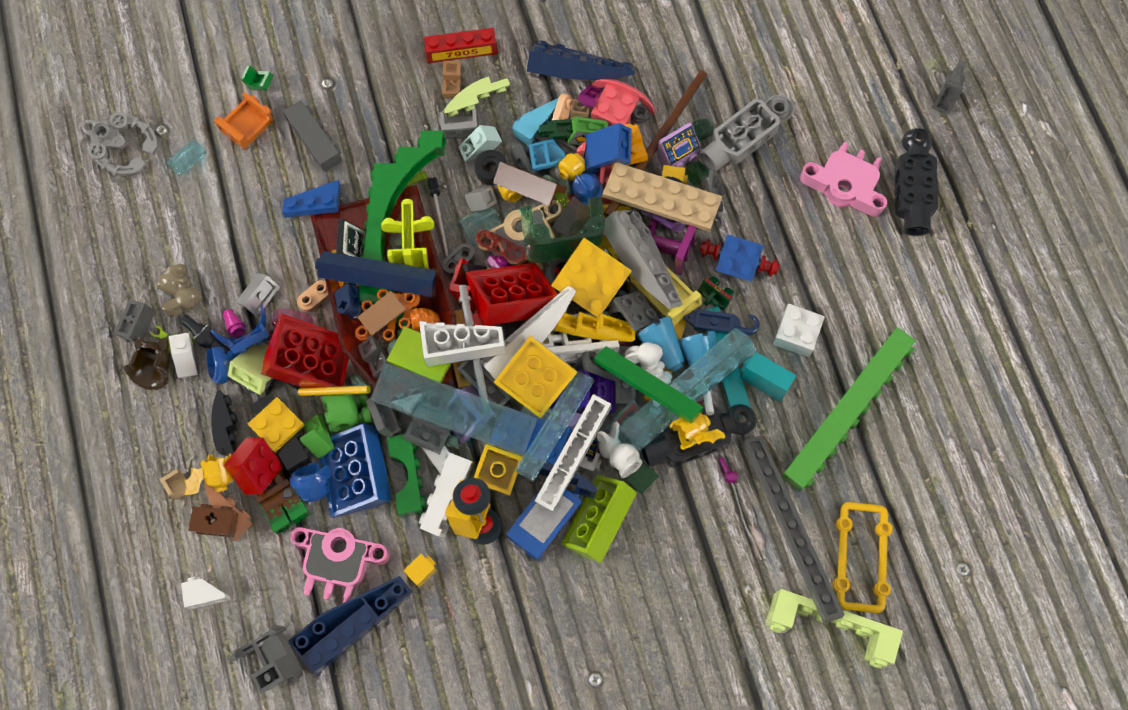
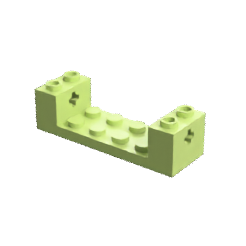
[765,589,903,669]

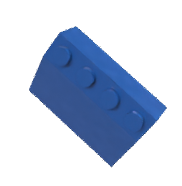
[320,423,392,518]

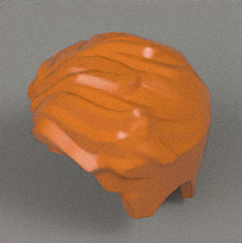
[410,308,441,332]

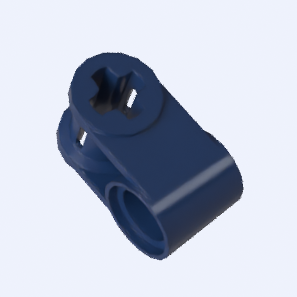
[334,283,362,320]

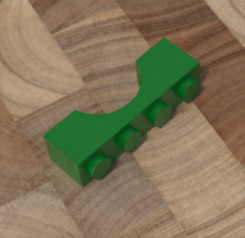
[387,434,427,518]

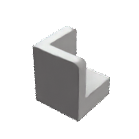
[465,186,497,212]

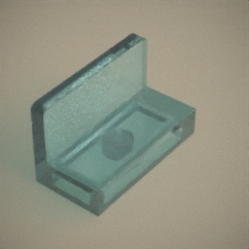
[458,206,501,244]

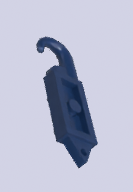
[683,309,760,336]

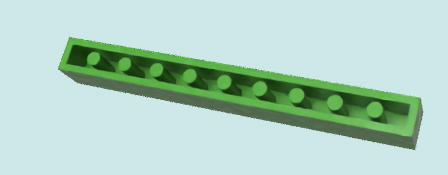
[781,327,916,492]

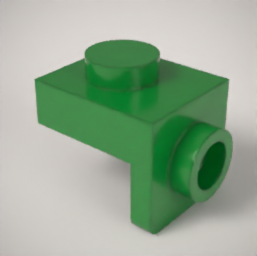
[241,65,274,91]

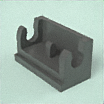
[114,300,156,343]

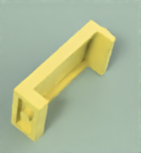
[628,266,702,326]

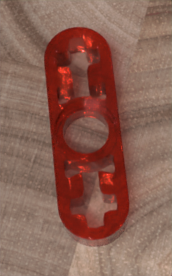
[476,229,527,263]

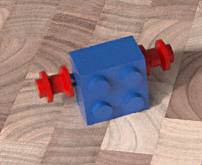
[699,234,780,282]

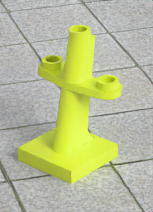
[381,199,434,269]

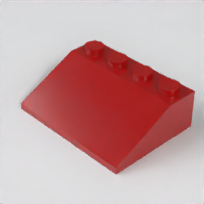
[466,263,558,326]
[261,314,353,388]

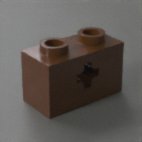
[188,504,239,538]

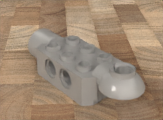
[700,95,794,172]

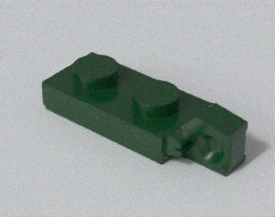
[538,119,573,140]

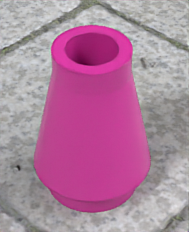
[223,309,245,338]

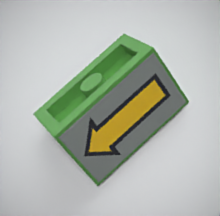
[568,116,608,145]

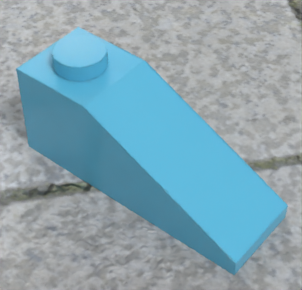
[512,98,558,146]

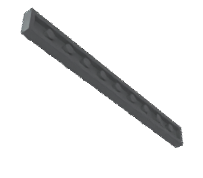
[742,436,845,623]

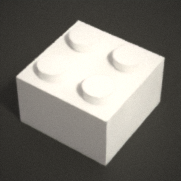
[773,304,825,357]

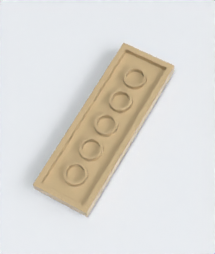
[603,162,722,232]

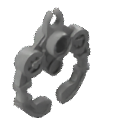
[82,112,158,177]

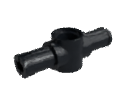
[180,314,230,353]

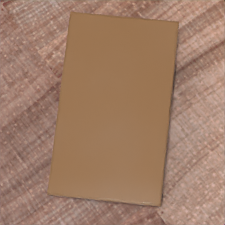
[357,291,406,336]

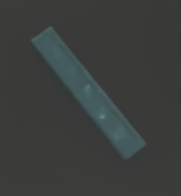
[515,371,594,481]

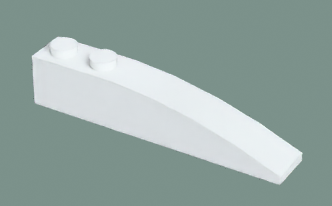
[481,285,576,379]
[535,394,611,511]

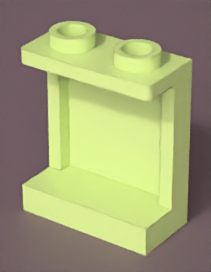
[228,343,271,395]

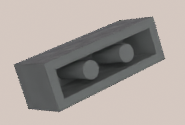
[457,359,512,411]

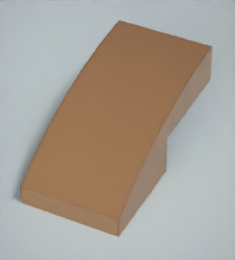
[442,61,461,98]

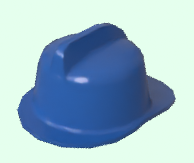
[570,170,603,206]

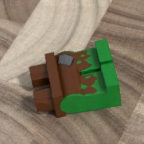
[256,473,311,535]

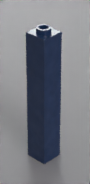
[315,251,436,297]

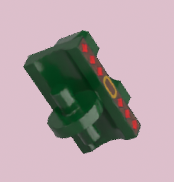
[697,276,734,311]

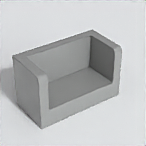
[440,109,478,139]

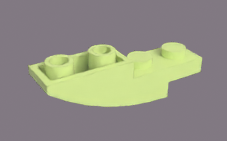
[442,76,510,117]

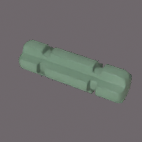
[348,373,367,386]

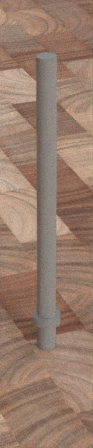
[458,285,491,414]

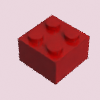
[223,437,283,495]

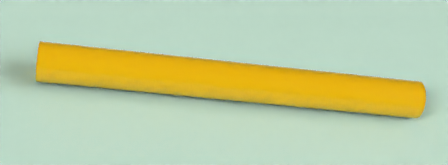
[298,385,371,396]

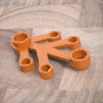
[355,289,420,342]

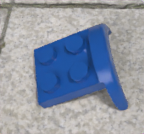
[211,305,269,354]

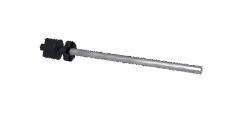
[427,177,449,257]

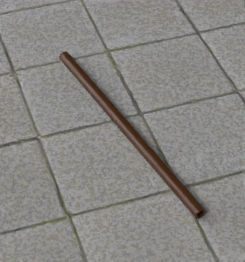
[603,70,707,218]

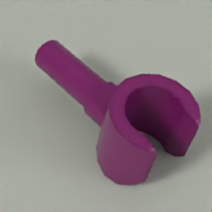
[719,457,738,483]

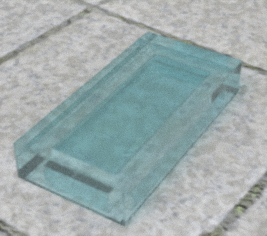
[166,139,207,176]

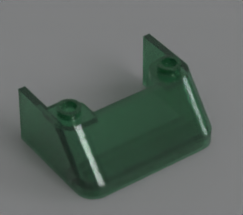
[520,196,605,263]

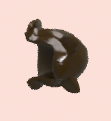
[123,337,169,390]

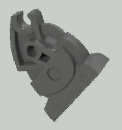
[932,60,966,115]

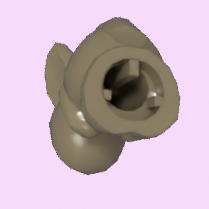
[156,264,201,316]

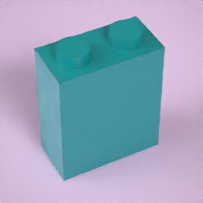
[740,351,797,402]

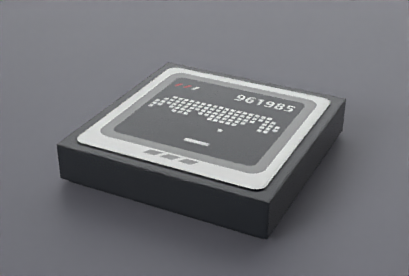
[336,219,366,257]

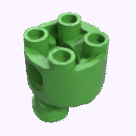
[322,394,373,433]

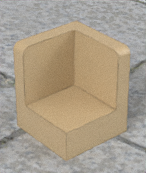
[160,469,187,500]

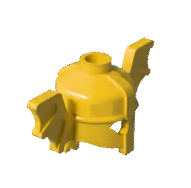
[670,413,725,450]
[184,453,234,496]

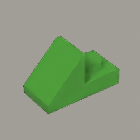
[300,414,334,459]

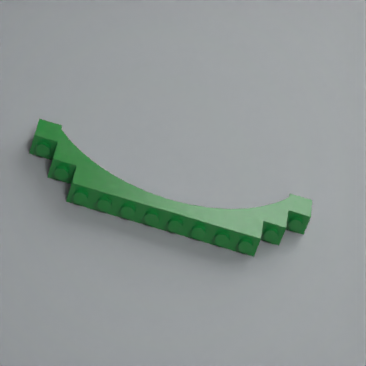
[359,130,446,337]

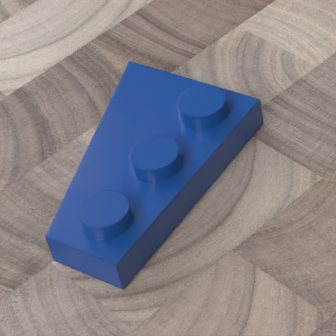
[282,180,341,218]

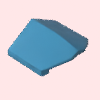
[529,139,565,171]

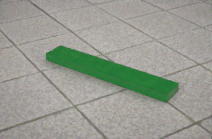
[594,346,703,424]

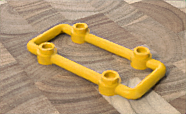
[832,502,893,613]

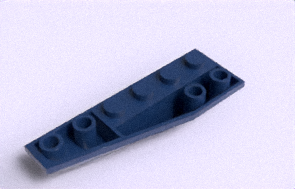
[527,40,636,80]
[288,576,412,675]

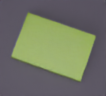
[387,326,451,385]

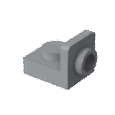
[577,452,602,476]

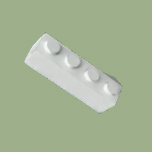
[419,321,506,367]
[419,453,474,537]

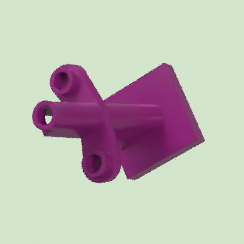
[648,219,696,275]

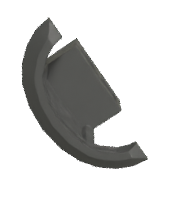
[230,625,302,694]

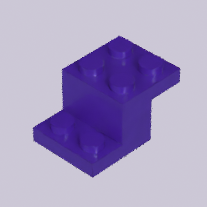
[551,369,616,414]

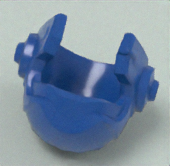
[207,347,240,384]
[290,462,331,502]

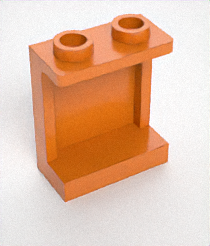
[214,92,274,150]

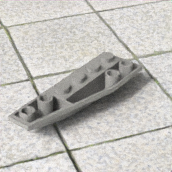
[599,209,683,309]

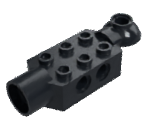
[894,128,938,236]
[640,404,757,467]

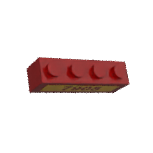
[424,28,497,64]

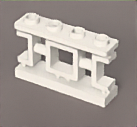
[543,311,620,364]

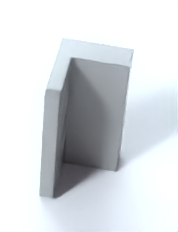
[236,273,280,316]

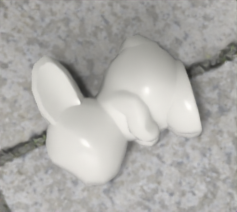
[625,342,672,384]
[597,421,642,478]

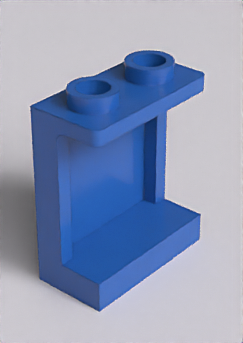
[585,123,631,174]

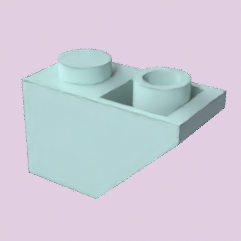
[458,125,502,162]

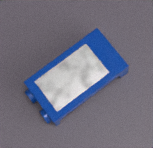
[506,489,582,562]

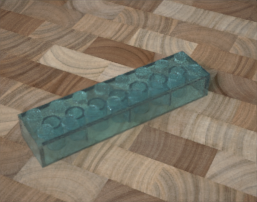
[371,362,537,457]

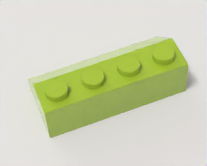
[561,475,637,563]

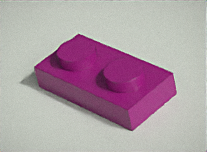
[577,84,603,108]

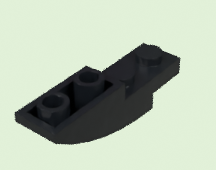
[211,390,238,456]

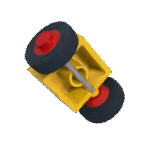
[445,478,502,545]

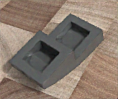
[358,335,393,379]

